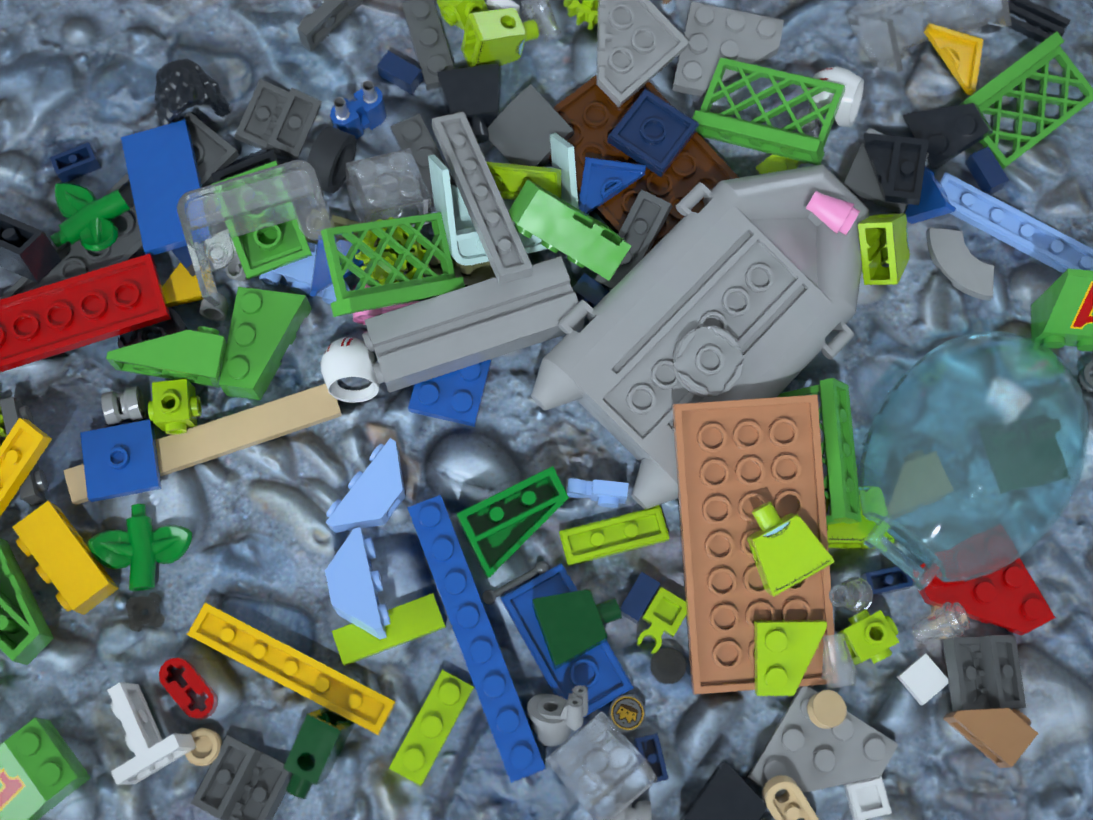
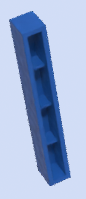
[407,495,546,783]

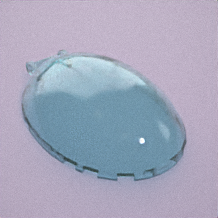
[857,331,1089,590]

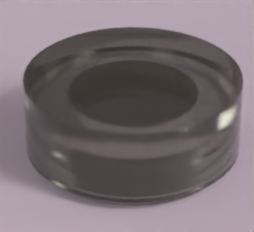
[649,647,686,685]

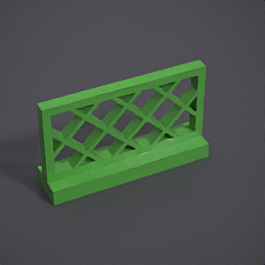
[960,32,1093,169]
[692,57,846,165]
[321,212,465,317]
[778,378,862,525]

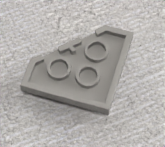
[596,0,690,107]
[672,2,784,97]
[747,686,899,797]

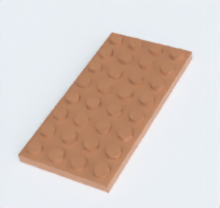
[672,395,838,694]

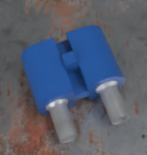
[330,80,386,139]

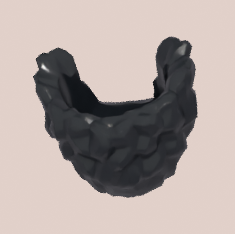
[154,59,231,126]

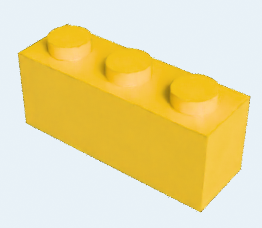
[12,501,119,615]

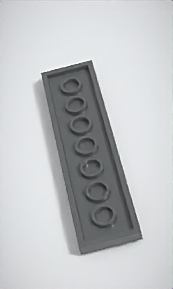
[0,112,239,299]

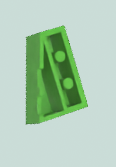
[508,180,631,281]
[0,538,54,665]

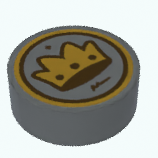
[609,695,646,733]

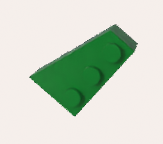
[456,466,569,579]

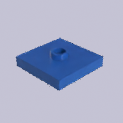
[80,419,162,502]

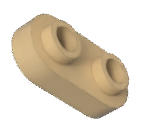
[762,775,819,820]

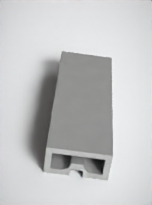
[362,256,584,393]

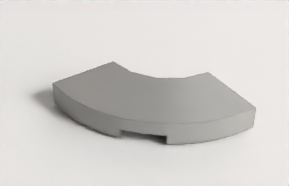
[926,227,994,301]

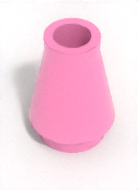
[806,191,860,235]

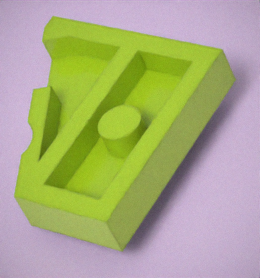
[754,620,827,696]

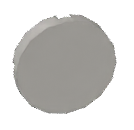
[673,326,744,397]

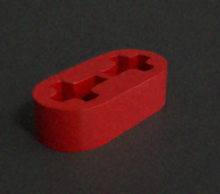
[159,658,218,719]

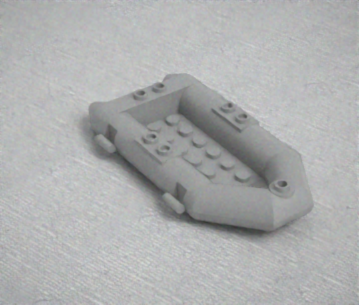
[531,164,869,509]

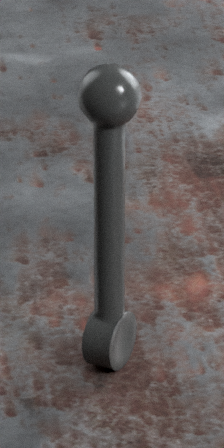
[482,561,549,605]

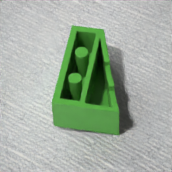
[219,287,312,400]

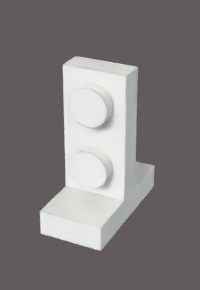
[108,682,196,785]

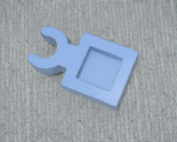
[567,478,628,508]

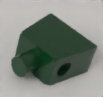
[532,589,622,669]
[284,707,355,799]

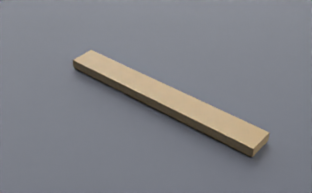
[63,384,342,505]

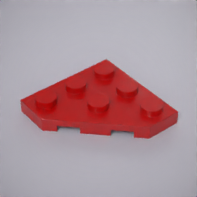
[910,524,1056,636]

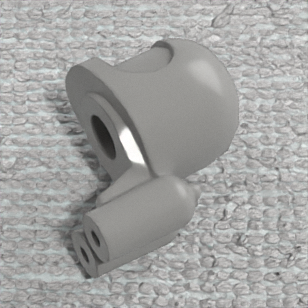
[528,686,588,747]

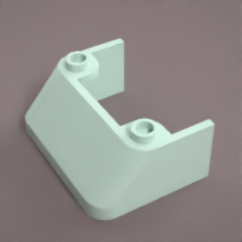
[428,133,579,266]

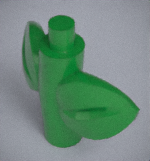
[49,182,131,251]
[88,504,192,591]

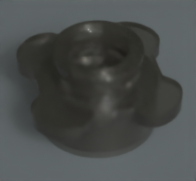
[126,592,165,632]

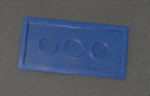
[121,120,213,256]
[500,563,634,718]

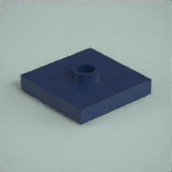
[607,89,700,177]

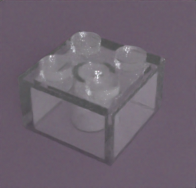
[345,148,431,227]
[545,711,658,820]

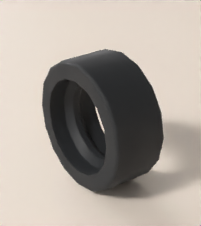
[305,126,357,194]

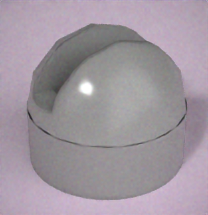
[226,253,249,281]
[199,292,229,321]

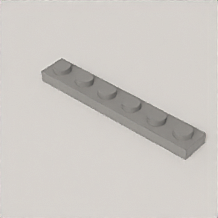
[432,112,533,284]

